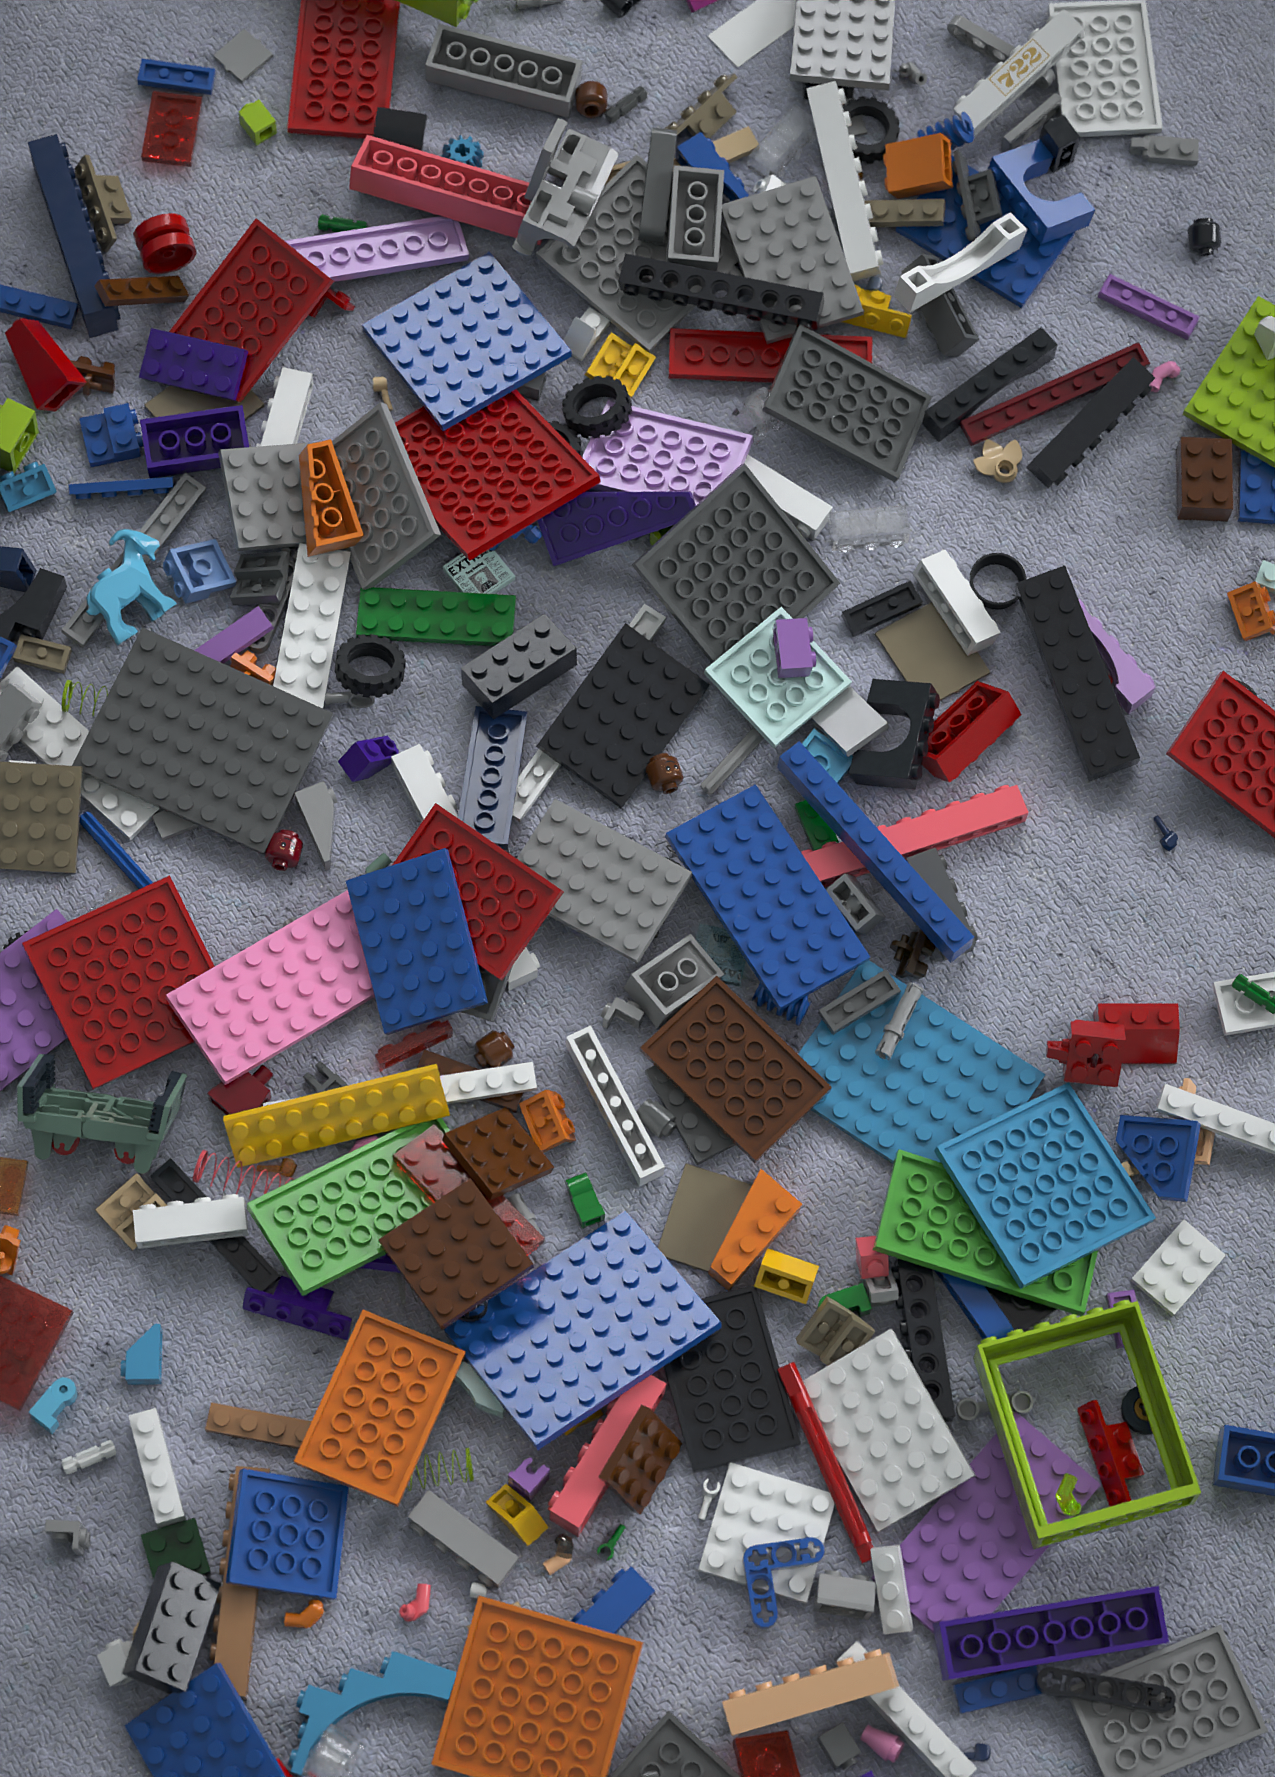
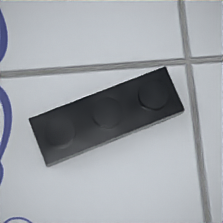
[841,580,923,637]

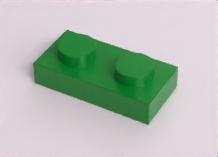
[794,800,839,851]

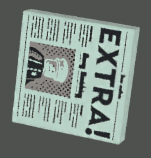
[443,550,515,594]

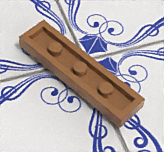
[205,1402,312,1449]

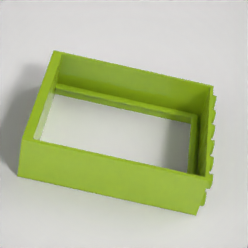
[973,1300,1201,1549]

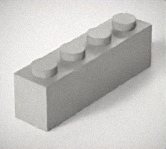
[408,1490,519,1589]

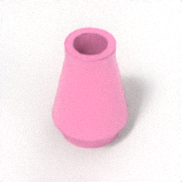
[860,1725,905,1763]

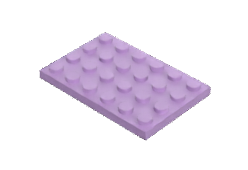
[582,400,753,505]

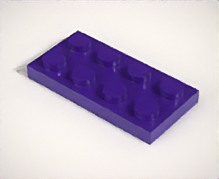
[139,328,248,401]

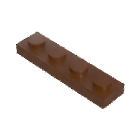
[95,275,190,307]
[416,1049,524,1113]

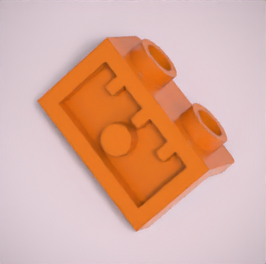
[1227,581,1275,641]
[519,1090,576,1153]

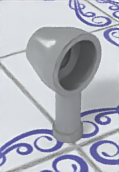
[325,690,375,708]

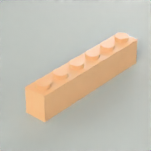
[722,1649,899,1735]

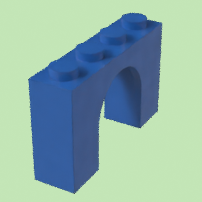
[987,139,1095,244]

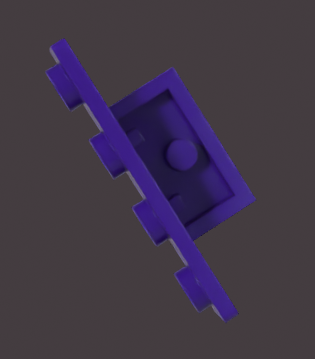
[242,1275,352,1340]

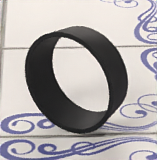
[970,553,1026,610]

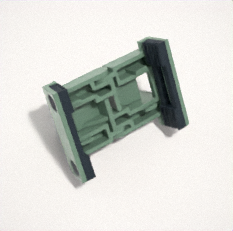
[17,1054,188,1174]

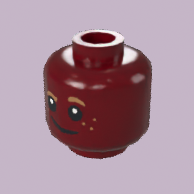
[265,829,303,871]

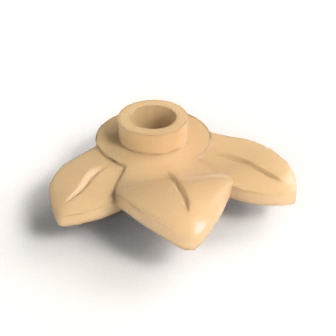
[973,439,1022,483]

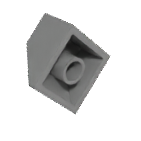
[813,1570,876,1620]

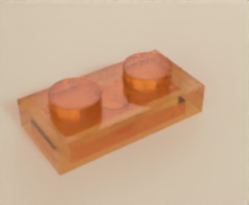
[0,1157,29,1216]

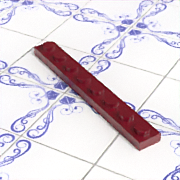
[959,342,1150,446]

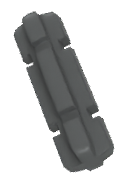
[605,86,648,123]

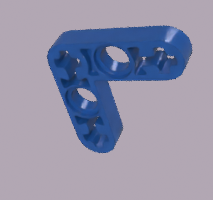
[743,1537,825,1629]

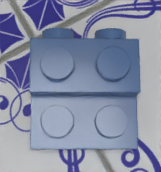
[163,539,236,604]

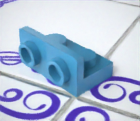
[0,461,57,512]

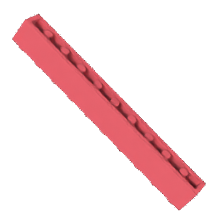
[801,785,1029,888]

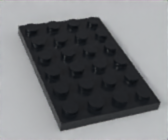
[536,623,710,808]
[663,1285,801,1474]

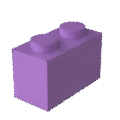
[772,618,816,678]

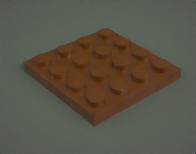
[378,1179,534,1330]

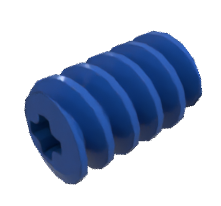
[917,112,974,151]
[751,983,812,1026]

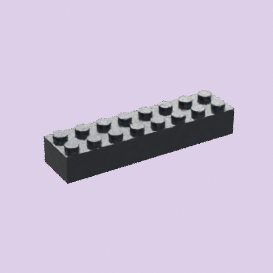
[1015,565,1140,782]

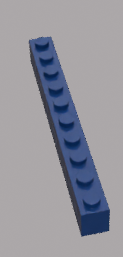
[777,741,974,963]

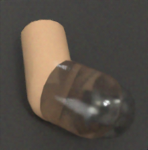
[542,1533,574,1575]

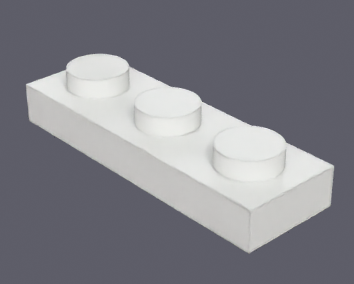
[871,1545,913,1634]

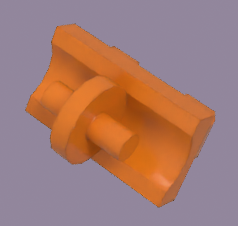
[230,650,276,685]
[0,1225,21,1276]

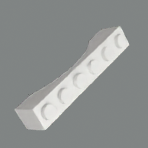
[893,213,1027,312]

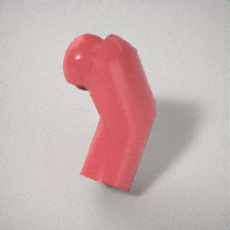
[399,1584,431,1622]

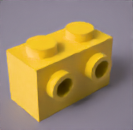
[754,1248,819,1304]

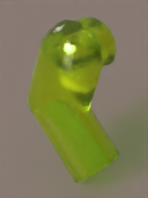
[1055,1473,1081,1516]

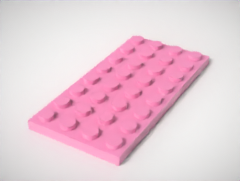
[166,890,375,1085]

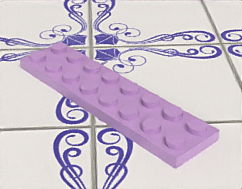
[285,216,469,282]

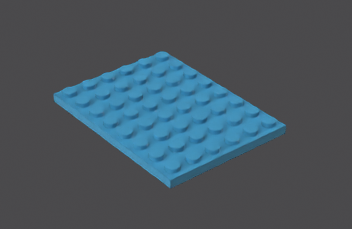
[798,960,1046,1164]

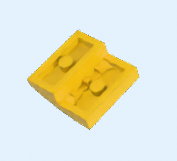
[584,332,656,398]

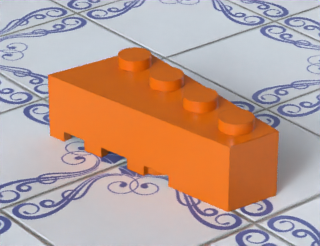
[299,439,364,557]
[708,1169,802,1291]

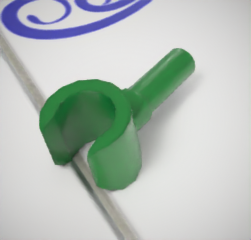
[597,1524,626,1561]

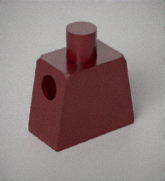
[207,1065,274,1115]

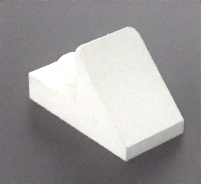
[563,307,610,362]

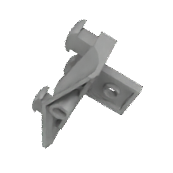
[512,118,619,257]

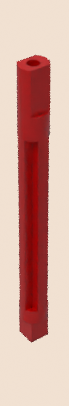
[777,1362,874,1563]

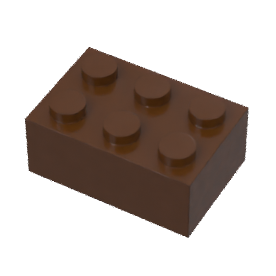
[1176,437,1233,522]

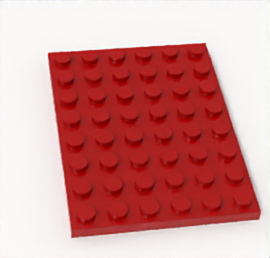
[395,389,601,561]

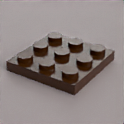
[441,1107,554,1200]
[599,1404,683,1515]

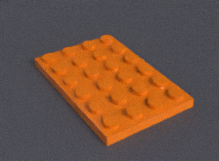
[294,1309,465,1507]

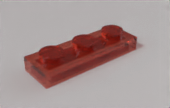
[375,1020,453,1071]

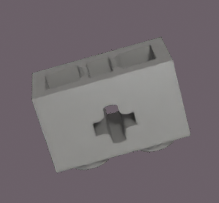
[826,873,886,934]

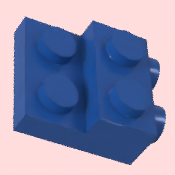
[79,403,144,468]

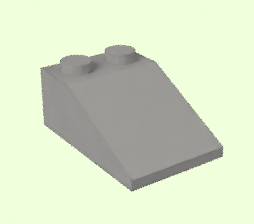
[624,934,724,1028]

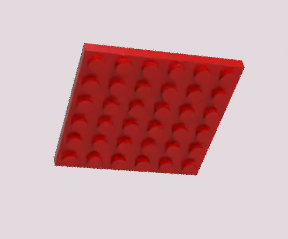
[22,875,215,1090]

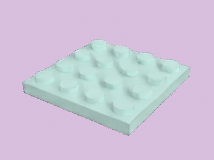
[704,607,852,749]

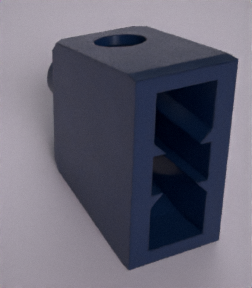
[0,546,37,592]

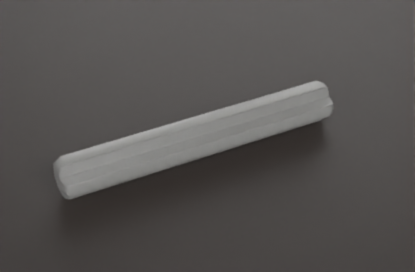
[700,727,764,795]

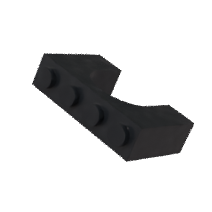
[849,679,940,790]

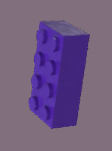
[140,405,249,478]

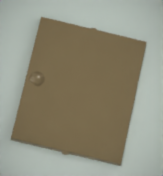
[144,386,265,420]
[875,602,990,701]
[658,1163,752,1272]

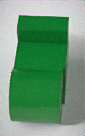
[565,1172,605,1229]
[817,1283,872,1317]

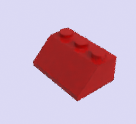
[1093,1003,1180,1064]

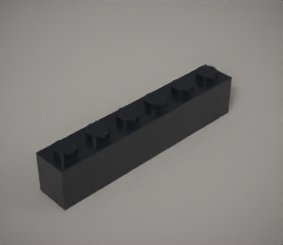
[1026,357,1155,488]

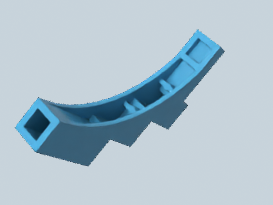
[288,1651,457,1777]

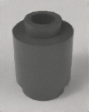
[636,1099,677,1138]

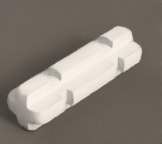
[61,1440,116,1474]

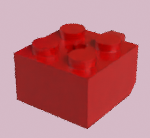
[1046,1020,1126,1087]

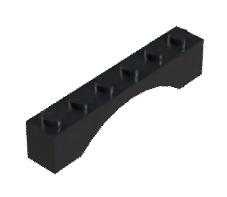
[922,327,1058,442]

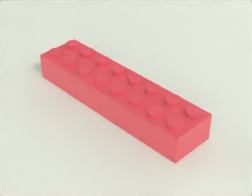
[349,135,543,245]

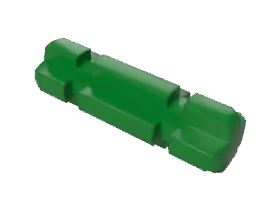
[318,215,367,232]
[1232,974,1275,1014]

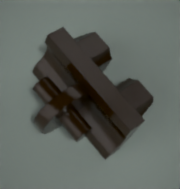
[890,929,936,979]

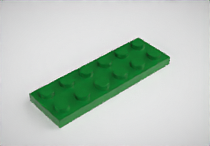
[356,587,517,646]

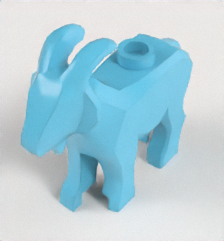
[86,529,177,645]

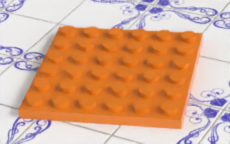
[431,1595,644,1777]

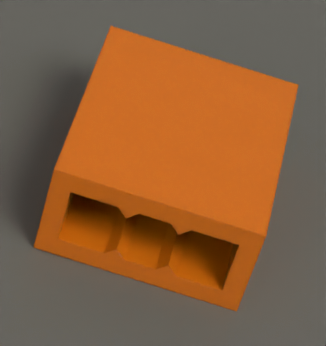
[883,133,953,199]

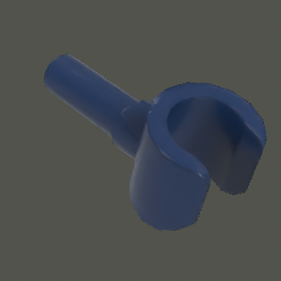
[1153,815,1178,851]
[963,1743,991,1762]

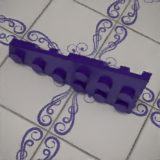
[537,491,696,567]

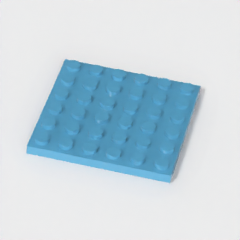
[934,1082,1156,1289]

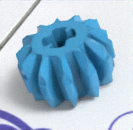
[441,134,484,168]

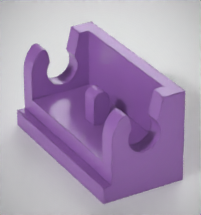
[508,1458,550,1503]

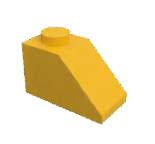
[485,1484,549,1546]

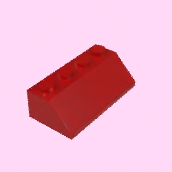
[922,681,1022,783]

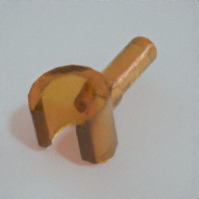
[257,1158,297,1177]

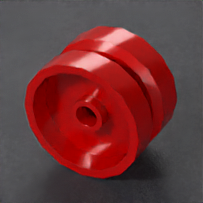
[133,213,197,274]

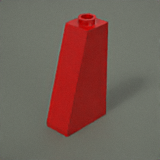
[5,318,86,412]

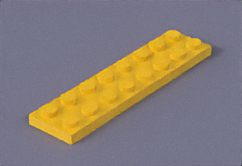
[223,1064,450,1168]

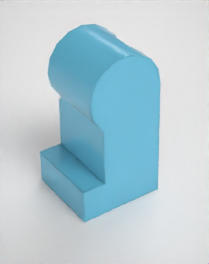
[29,1377,78,1434]

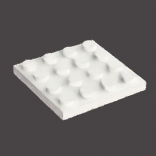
[698,1463,835,1604]

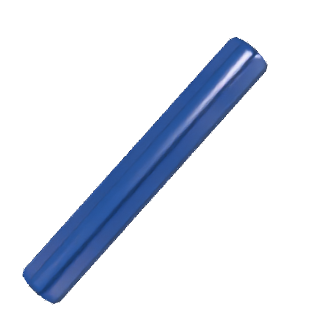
[79,811,153,889]

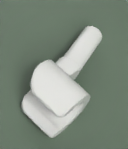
[698,1479,720,1520]
[470,1582,487,1599]

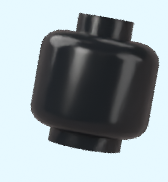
[1188,218,1221,256]

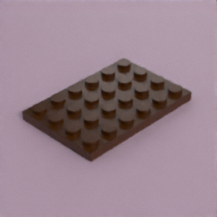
[640,976,832,1163]

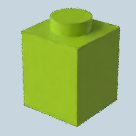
[238,99,277,146]

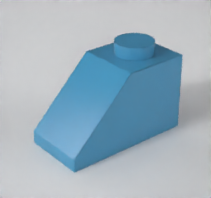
[121,1324,163,1385]

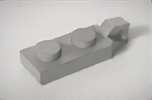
[1129,135,1199,166]

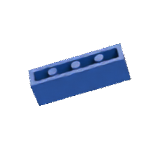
[571,1567,655,1634]

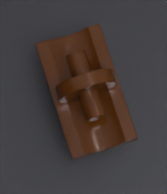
[70,356,115,396]

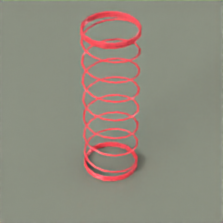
[193,1150,293,1199]

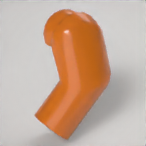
[284,1599,324,1628]

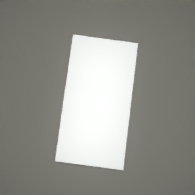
[708,0,796,67]

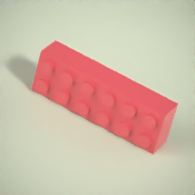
[548,1375,666,1537]

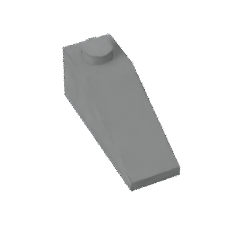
[294,781,337,871]

